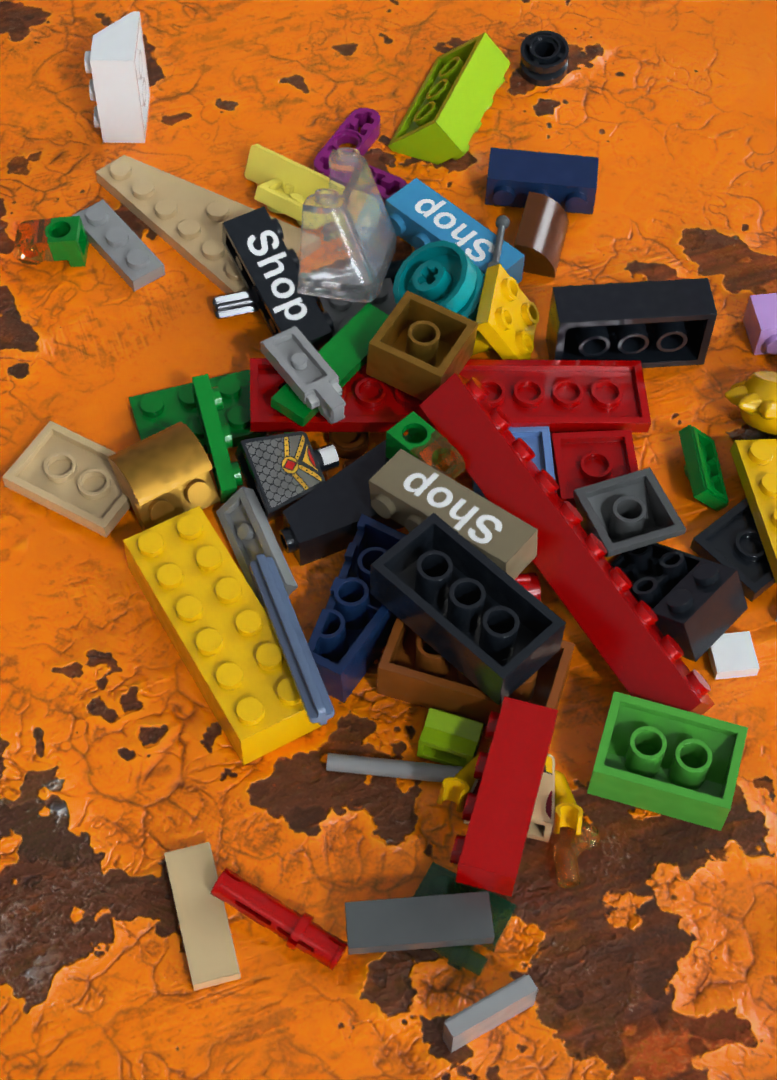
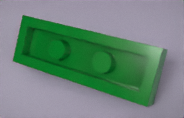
[192,374,243,504]

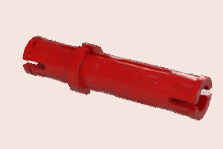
[211,868,348,971]

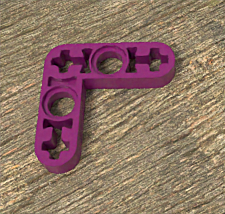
[314,108,407,211]

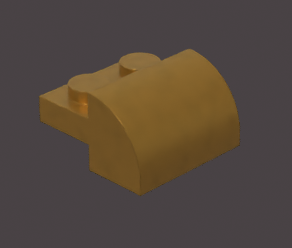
[108,421,221,531]

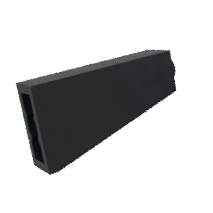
[279,434,405,566]

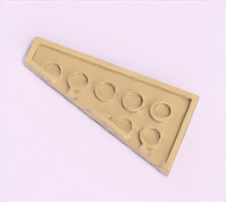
[96,155,320,294]

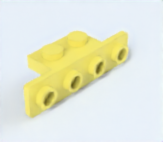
[244,144,376,234]

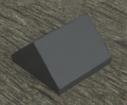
[573,467,686,557]

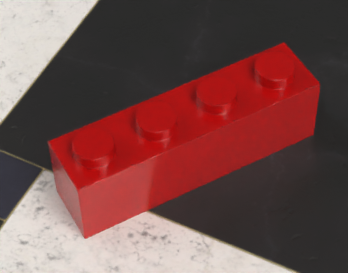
[450,696,558,897]

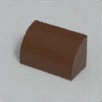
[514,191,569,278]

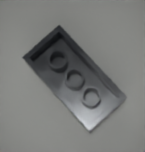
[546,278,717,368]
[370,513,566,706]

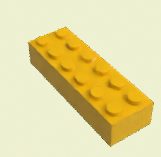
[123,506,322,765]

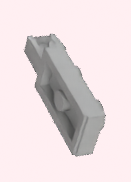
[260,326,346,425]

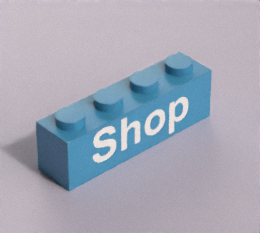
[385,178,525,283]

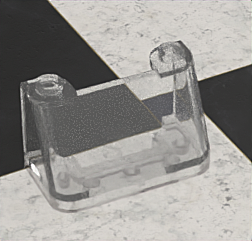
[297,147,397,303]

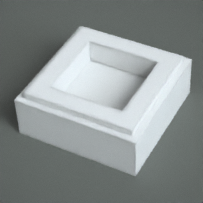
[707,631,760,680]

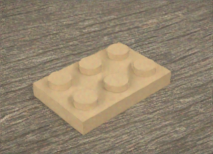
[2,421,132,538]

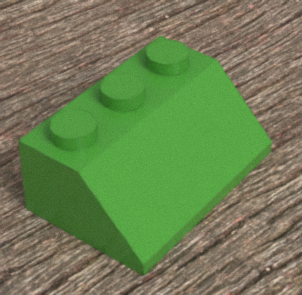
[587,691,748,831]

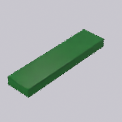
[271,303,389,427]

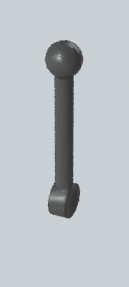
[487,215,510,268]

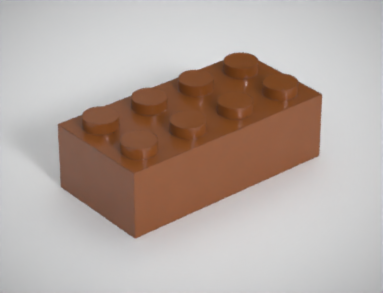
[377,617,575,726]

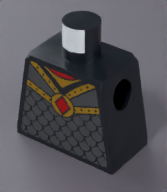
[235,431,340,522]

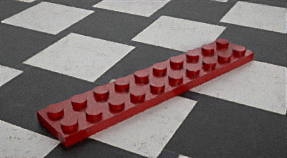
[250,358,651,433]

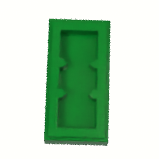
[679,425,729,511]

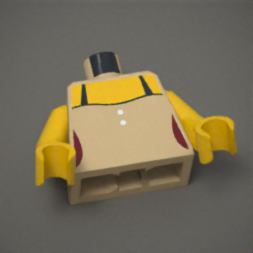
[437,745,583,842]

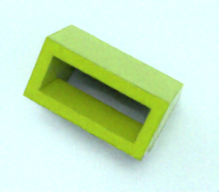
[417,708,485,767]

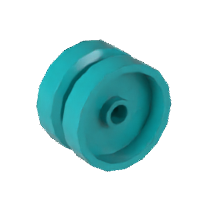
[393,240,485,321]

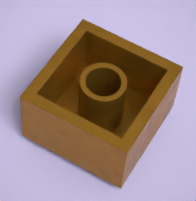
[366,290,478,401]

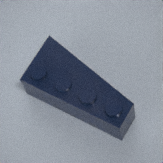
[308,514,406,703]

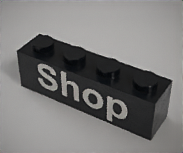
[223,207,335,351]

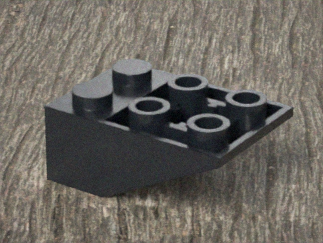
[610,543,748,662]

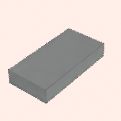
[442,974,538,1053]

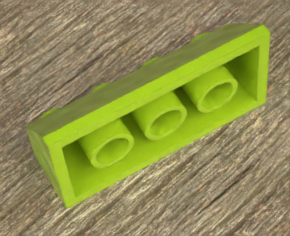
[388,32,511,165]

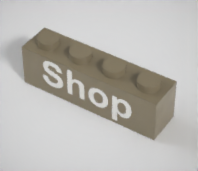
[369,449,538,580]

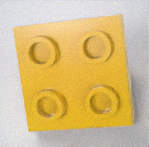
[471,264,539,360]

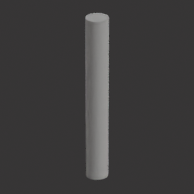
[326,753,463,783]

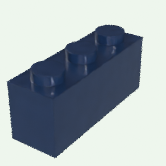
[485,148,599,214]

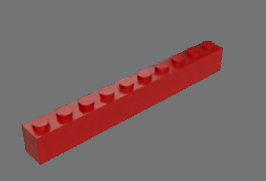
[419,373,715,715]

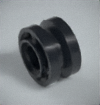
[520,31,569,86]

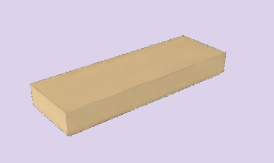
[164,842,241,991]

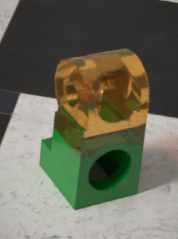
[13,216,89,267]
[385,411,465,480]

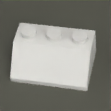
[84,11,150,143]

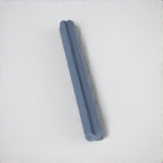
[249,554,335,726]

